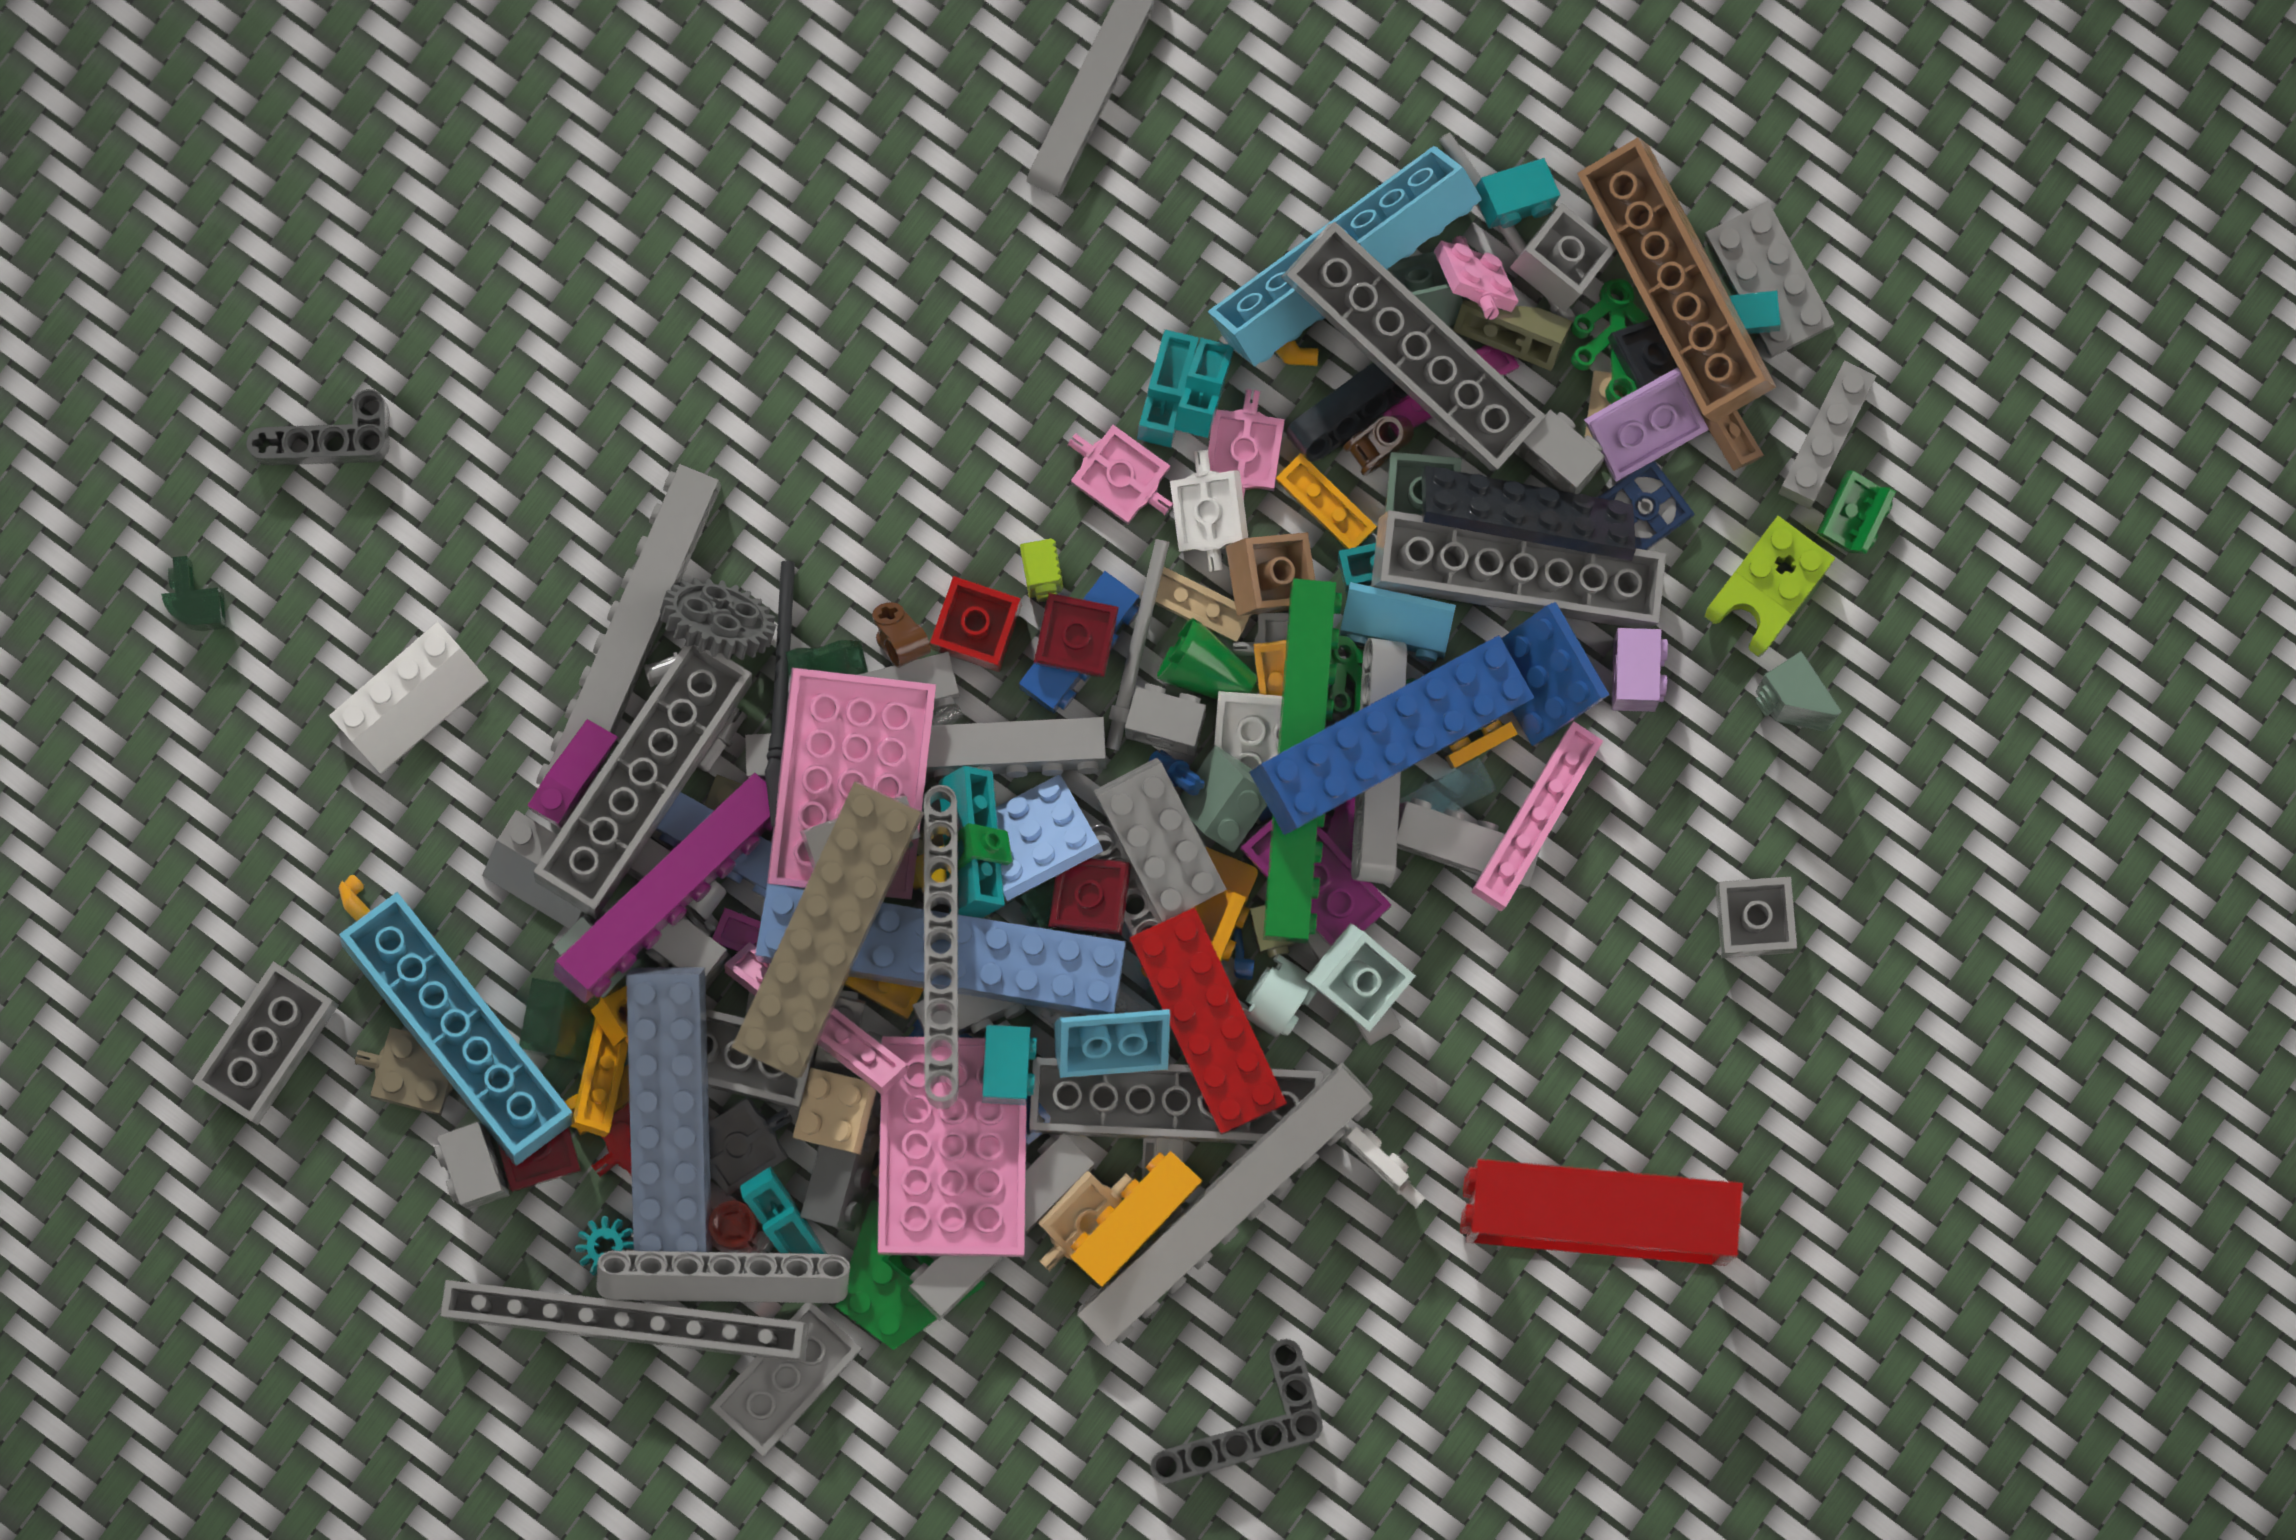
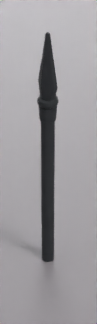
[765,560,795,827]

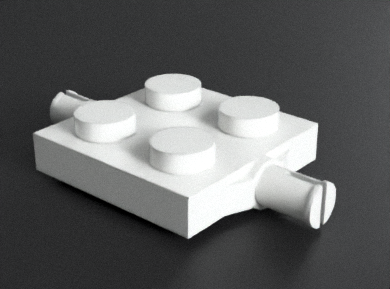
[1170,450,1248,572]
[1341,1124,1426,1209]

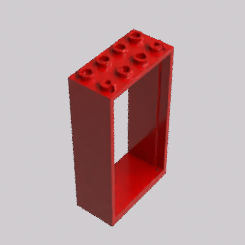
[1460,1159,1743,1266]

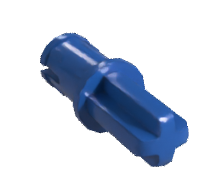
[1149,750,1205,796]

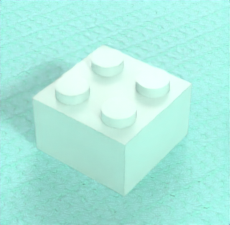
[1305,923,1415,1032]

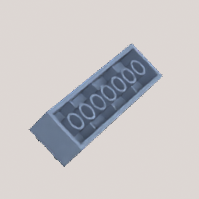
[626,967,712,1252]

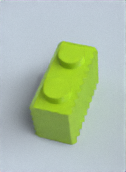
[1020,538,1064,602]

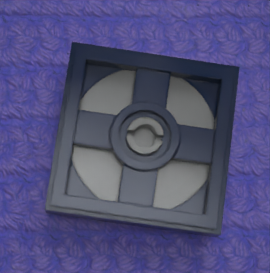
[1598,461,1695,550]

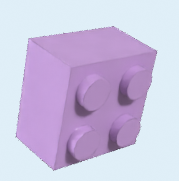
[1612,628,1668,712]

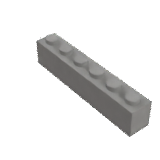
[909,1133,1095,1321]

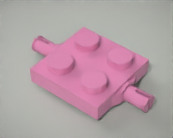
[1434,236,1519,320]
[1208,389,1285,500]
[1067,425,1173,524]

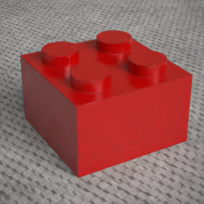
[930,576,1022,672]

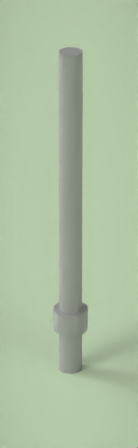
[1105,539,1170,751]

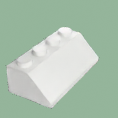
[329,621,489,775]

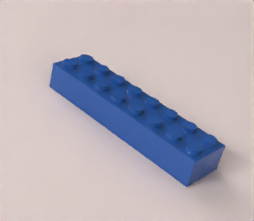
[1249,635,1534,836]

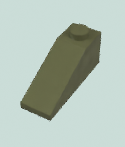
[1453,300,1573,371]

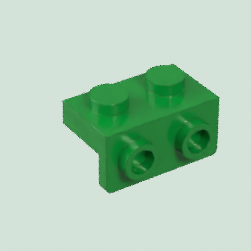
[1816,470,1896,554]

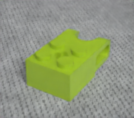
[1704,516,1835,657]

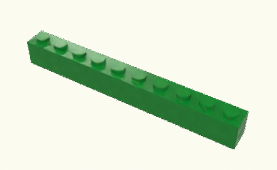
[1263,578,1342,944]

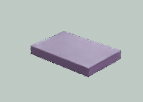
[1584,368,1709,482]

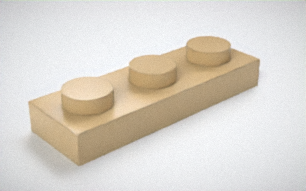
[1141,567,1251,642]

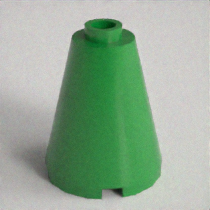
[1157,618,1259,700]

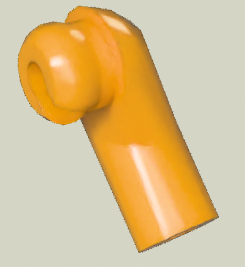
[338,875,371,921]

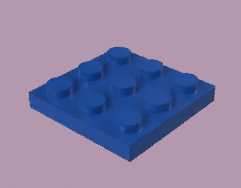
[1501,602,1610,746]

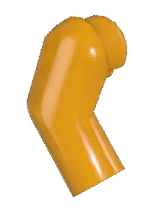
[1275,340,1318,366]

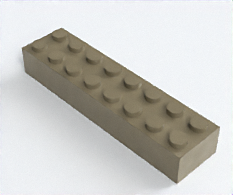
[732,782,924,1078]

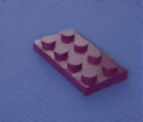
[1241,820,1392,947]

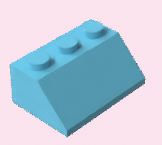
[1340,582,1456,662]
[1054,1010,1170,1078]

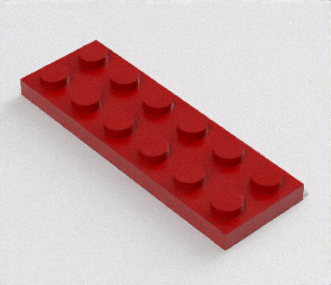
[1129,907,1287,1135]

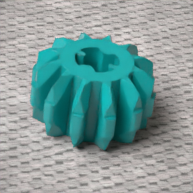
[575,1216,634,1276]

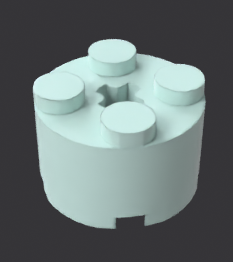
[1242,954,1317,1038]

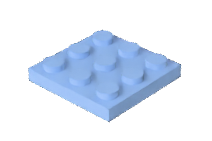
[996,775,1103,901]

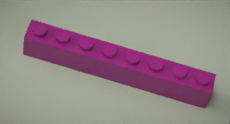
[553,773,774,1003]

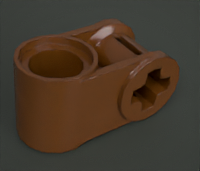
[1343,415,1414,476]
[872,602,931,668]

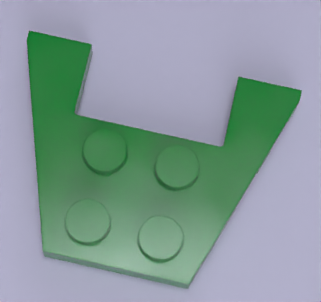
[835,1199,986,1350]

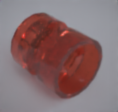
[709,1201,759,1251]

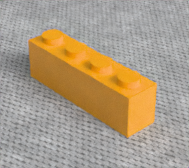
[1070,1151,1202,1288]

